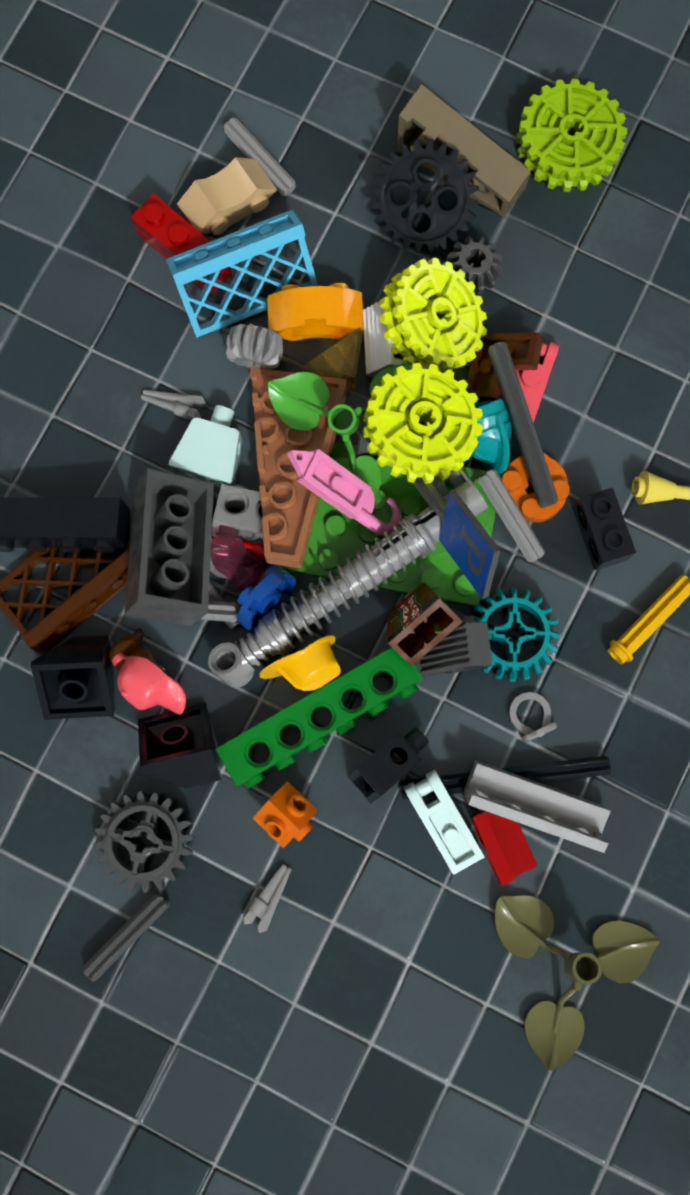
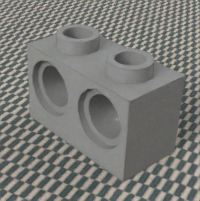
[212,484,264,544]

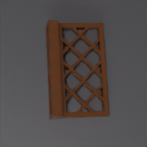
[0,542,130,655]

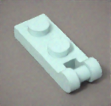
[403,769,485,875]

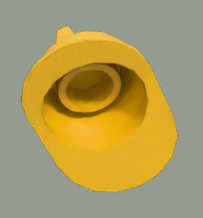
[259,635,341,691]

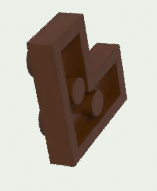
[466,332,544,402]

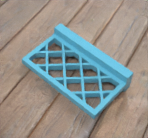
[165,209,318,338]

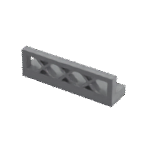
[463,760,611,853]

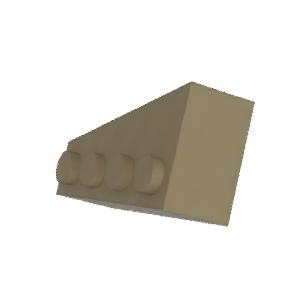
[396,84,531,218]

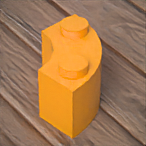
[267,283,364,342]

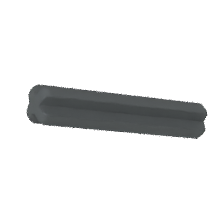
[82,892,170,982]

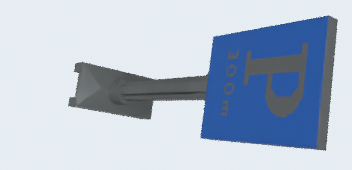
[353,422,501,599]

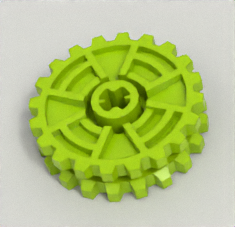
[516,79,627,192]

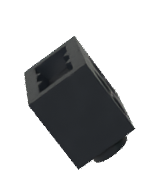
[572,487,636,571]

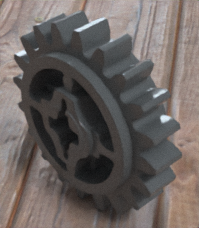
[93,791,195,893]

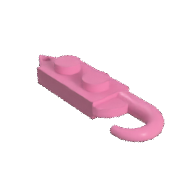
[287,449,402,536]

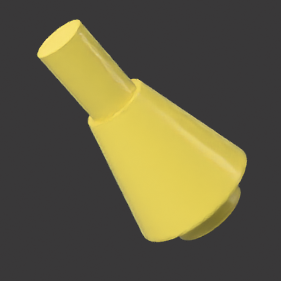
[631,471,690,505]

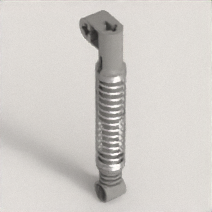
[208,469,488,688]

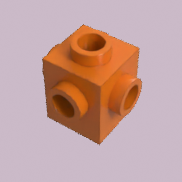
[252,781,318,848]

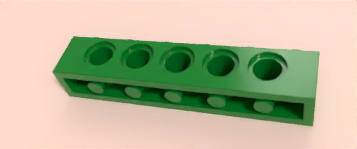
[216,647,423,789]

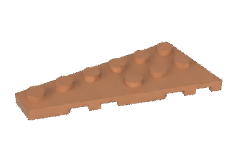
[250,367,349,569]

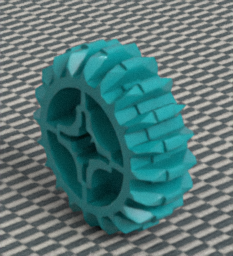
[473,587,561,682]

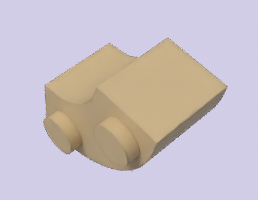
[177,157,277,235]

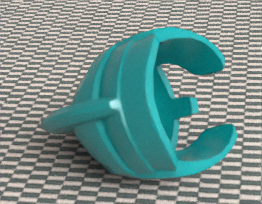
[471,399,512,475]

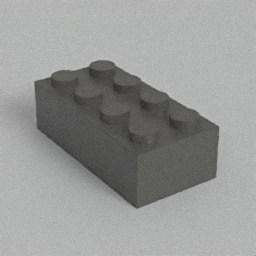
[124,468,214,626]

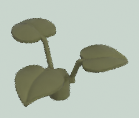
[494,895,660,1071]

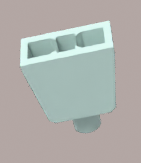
[168,405,242,488]

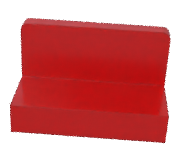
[469,810,537,886]

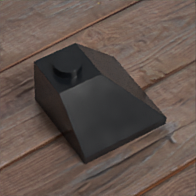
[31,635,115,720]
[138,703,222,789]

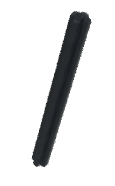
[400,756,611,800]

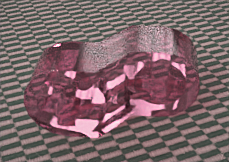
[211,534,265,592]

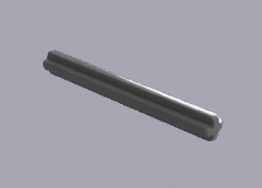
[488,342,558,508]

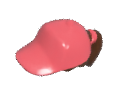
[108,628,186,715]

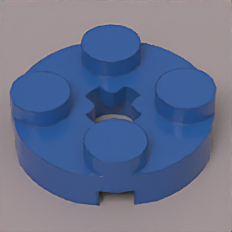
[237,564,296,631]

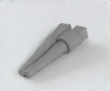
[141,390,206,420]
[243,864,292,933]

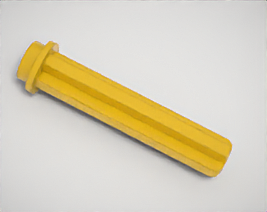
[607,575,690,665]

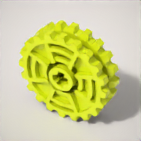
[379,258,487,373]
[363,363,483,484]

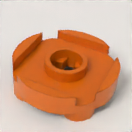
[501,453,570,522]

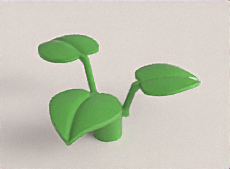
[268,364,426,498]

